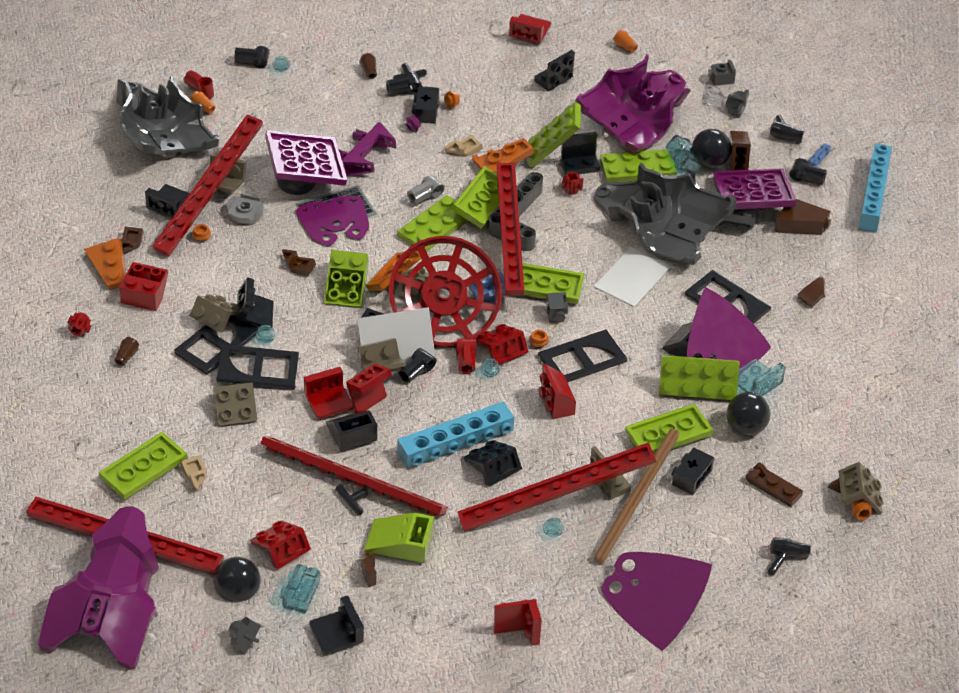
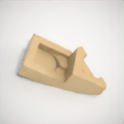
[444,134,483,156]
[181,455,207,491]

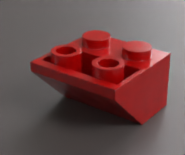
[119,262,168,311]
[538,364,576,419]

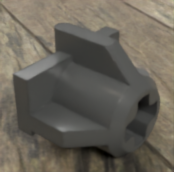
[726,89,749,117]
[228,617,262,654]

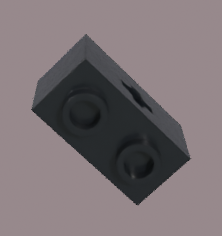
[412,86,440,124]
[671,447,714,495]

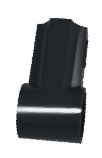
[234,46,270,68]
[386,72,422,95]
[789,158,827,185]
[398,348,437,383]

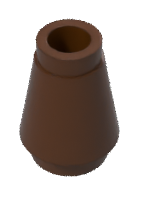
[359,53,377,79]
[114,337,139,366]

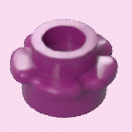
[405,115,421,132]

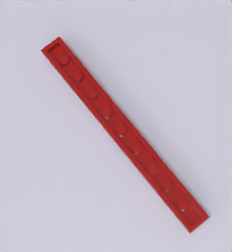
[153,114,263,257]
[497,163,525,296]
[260,436,448,517]
[457,442,656,532]
[26,496,224,575]

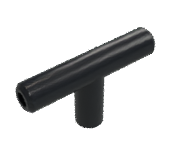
[393,63,427,79]
[335,485,368,515]

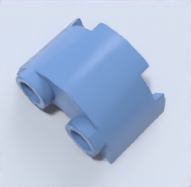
[468,272,505,304]

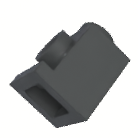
[708,60,736,86]
[546,292,568,323]

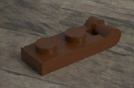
[745,463,803,507]

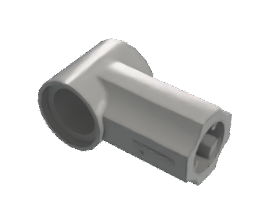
[407,175,445,205]

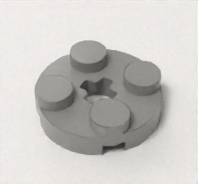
[227,193,264,225]

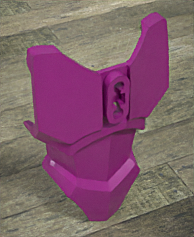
[575,54,691,153]
[38,506,159,669]

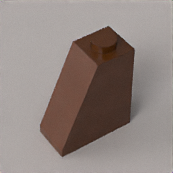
[729,131,751,171]
[775,199,832,235]

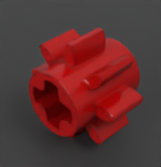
[561,172,584,195]
[67,312,92,336]

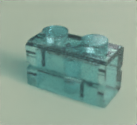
[666,135,702,174]
[280,564,320,614]

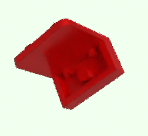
[304,367,353,419]

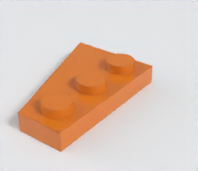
[471,138,535,174]
[84,238,126,290]
[366,250,421,291]

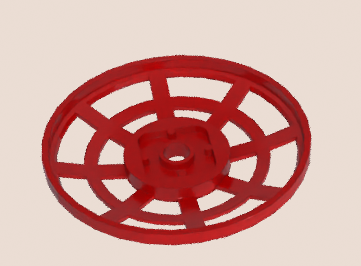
[388,236,502,347]

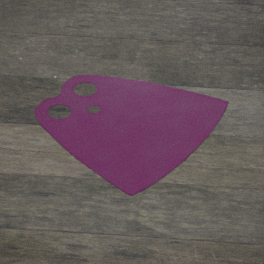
[687,287,771,377]
[601,552,712,651]

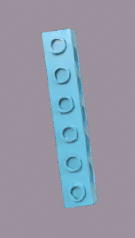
[859,144,892,233]
[397,401,515,468]

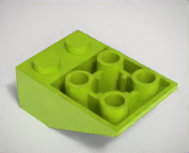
[324,250,369,307]
[364,513,434,563]

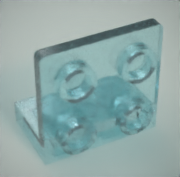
[738,359,786,396]

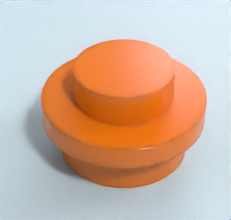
[444,91,460,109]
[192,224,211,241]
[530,330,549,347]

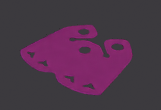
[295,196,369,245]

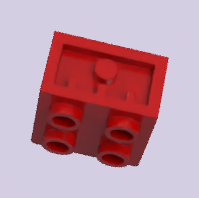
[509,14,551,44]
[476,324,528,366]
[346,363,392,413]
[250,521,311,569]
[493,599,542,646]

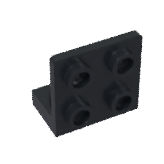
[534,50,575,91]
[560,131,600,176]
[145,184,190,218]
[236,277,274,330]
[463,440,522,486]
[309,595,364,655]

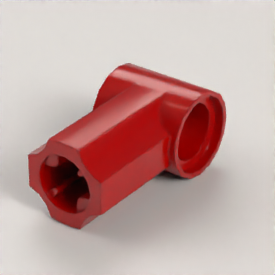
[184,70,214,100]
[456,338,477,374]

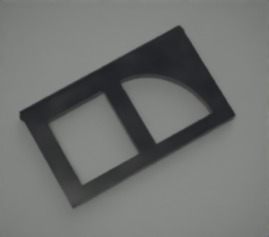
[685,270,771,324]
[174,315,261,375]
[538,329,627,382]
[216,344,299,389]

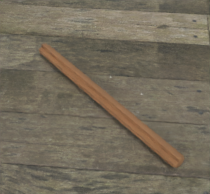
[594,428,679,564]

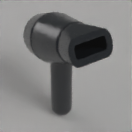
[770,115,805,143]
[768,537,811,576]

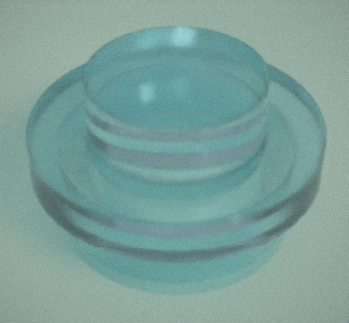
[273,56,290,72]
[256,325,275,343]
[481,358,500,377]
[543,518,564,537]

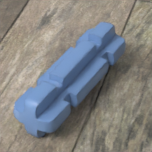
[808,143,831,167]

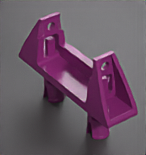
[339,122,397,176]

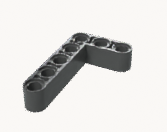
[488,172,543,251]

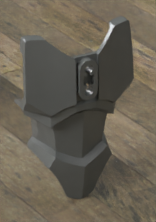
[116,76,220,156]
[594,162,737,265]

